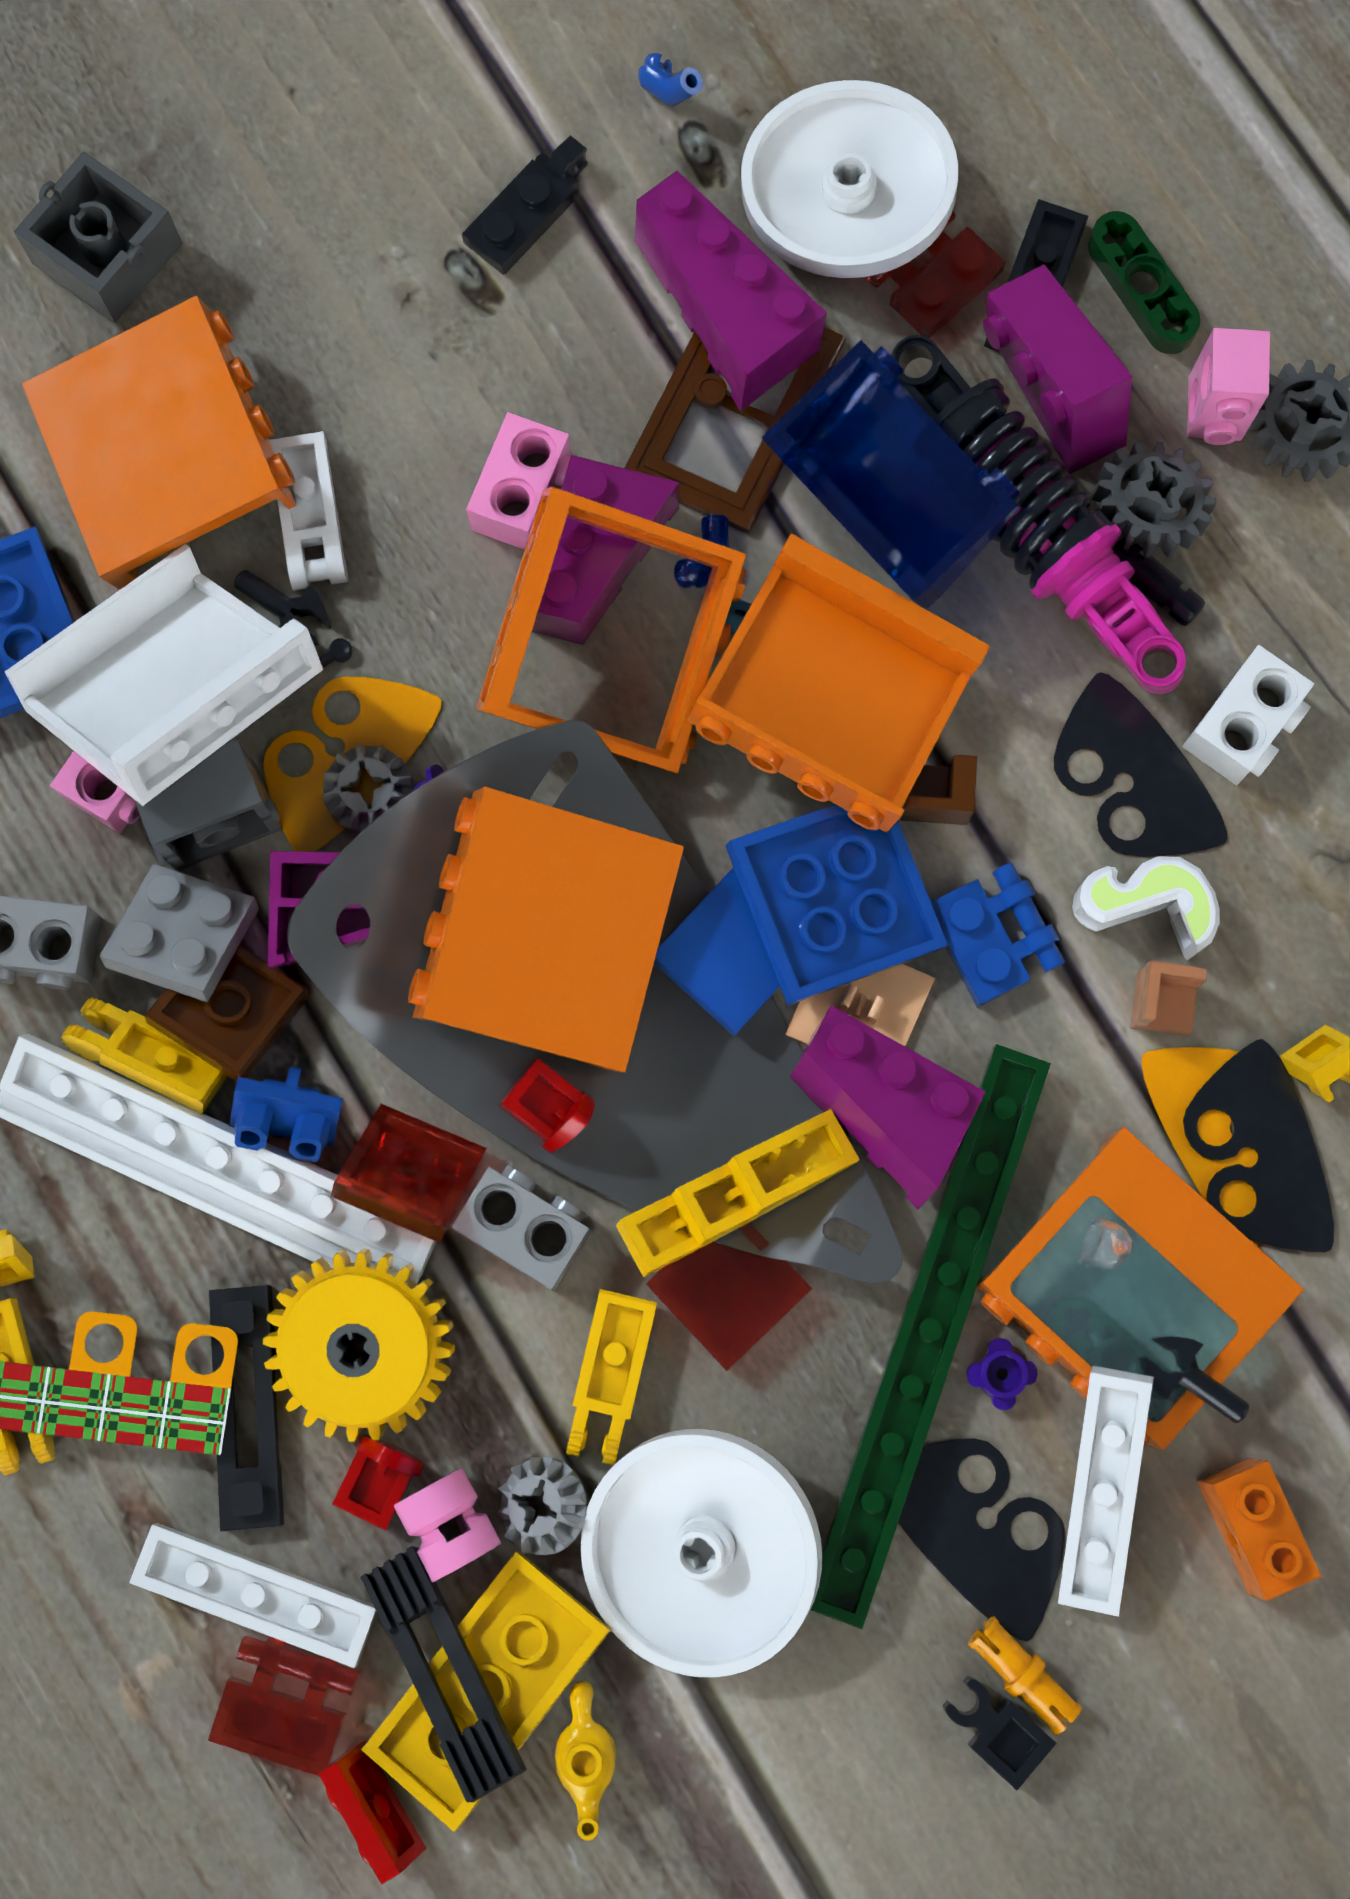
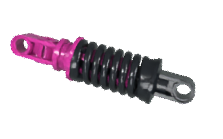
[890,335,1186,694]

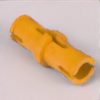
[967,1616,1082,1735]

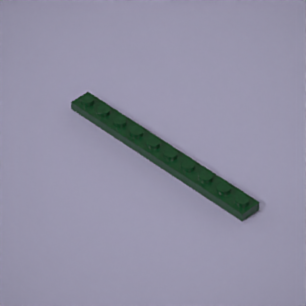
[810,1044,1051,1629]

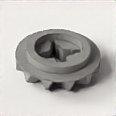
[322,743,413,833]
[495,1457,587,1555]

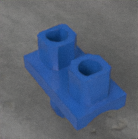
[229,1066,343,1162]

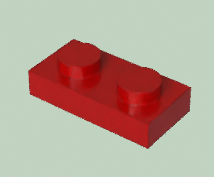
[318,1741,427,1885]

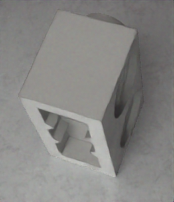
[0,896,102,990]
[451,1165,591,1292]

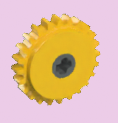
[263,1249,455,1442]

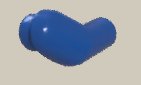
[638,53,703,106]

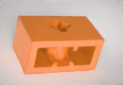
[1197,1458,1322,1601]

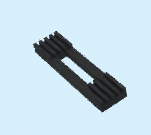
[209,1285,284,1531]
[360,1546,527,1803]

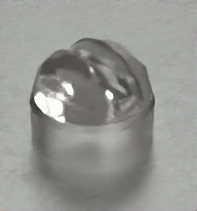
[1081,1217,1133,1269]

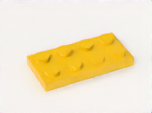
[362,1551,612,1832]

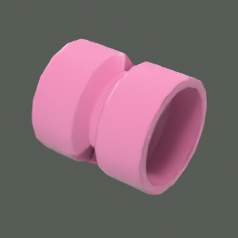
[394,1467,501,1582]

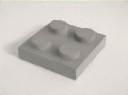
[100,864,259,1002]

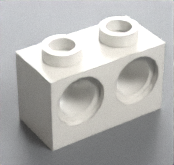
[1182,645,1315,786]

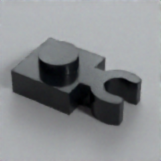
[942,1676,1057,1791]

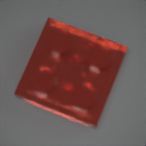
[331,1103,487,1243]
[646,1222,812,1371]

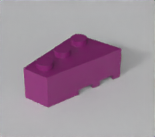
[983,265,1133,474]
[532,455,679,645]
[268,851,444,968]
[790,1005,985,1210]

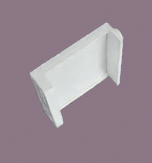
[5,544,323,806]

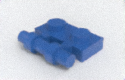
[931,862,1065,1008]

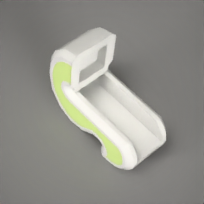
[1072,856,1220,961]

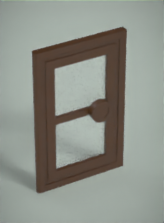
[625,327,846,533]

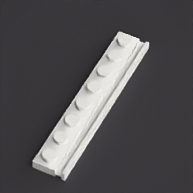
[0,1034,444,1285]

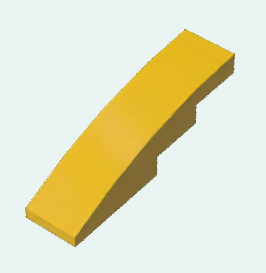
[616,1109,860,1278]

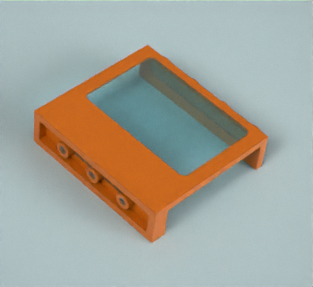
[977,1127,1304,1450]

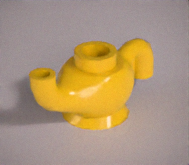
[555,1680,617,1841]

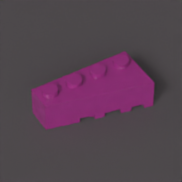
[634,171,827,412]

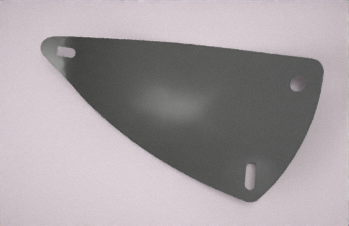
[287,720,903,1284]

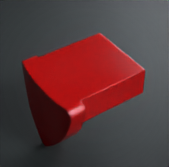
[498,1058,595,1154]
[332,1434,425,1530]

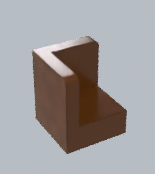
[900,755,977,825]

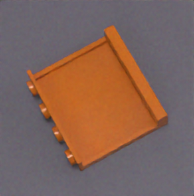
[21,295,296,590]
[686,533,990,833]
[408,786,684,1073]

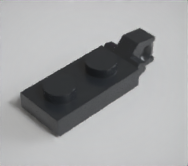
[462,135,588,275]

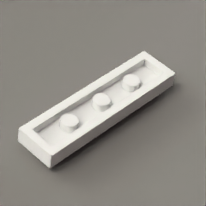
[1058,1366,1154,1617]
[129,1523,377,1668]

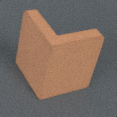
[1130,960,1208,1036]

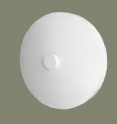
[741,80,958,278]
[581,1429,822,1677]

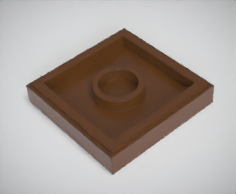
[145,945,309,1082]

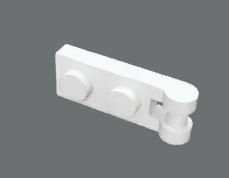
[269,431,348,591]

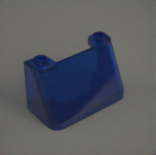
[761,340,1020,610]

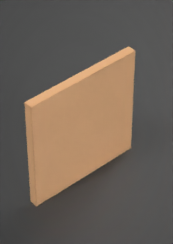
[785,964,935,1046]

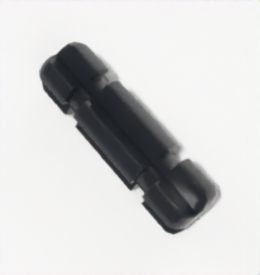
[1112,537,1205,626]

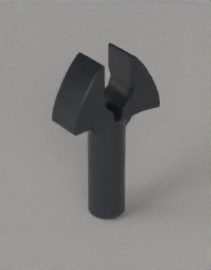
[234,570,331,646]
[1139,1336,1249,1423]

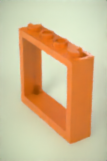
[475,487,747,774]

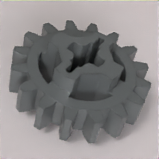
[1249,360,1350,482]
[1092,441,1216,558]

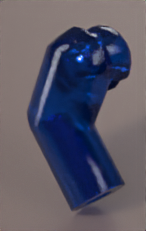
[674,514,729,589]

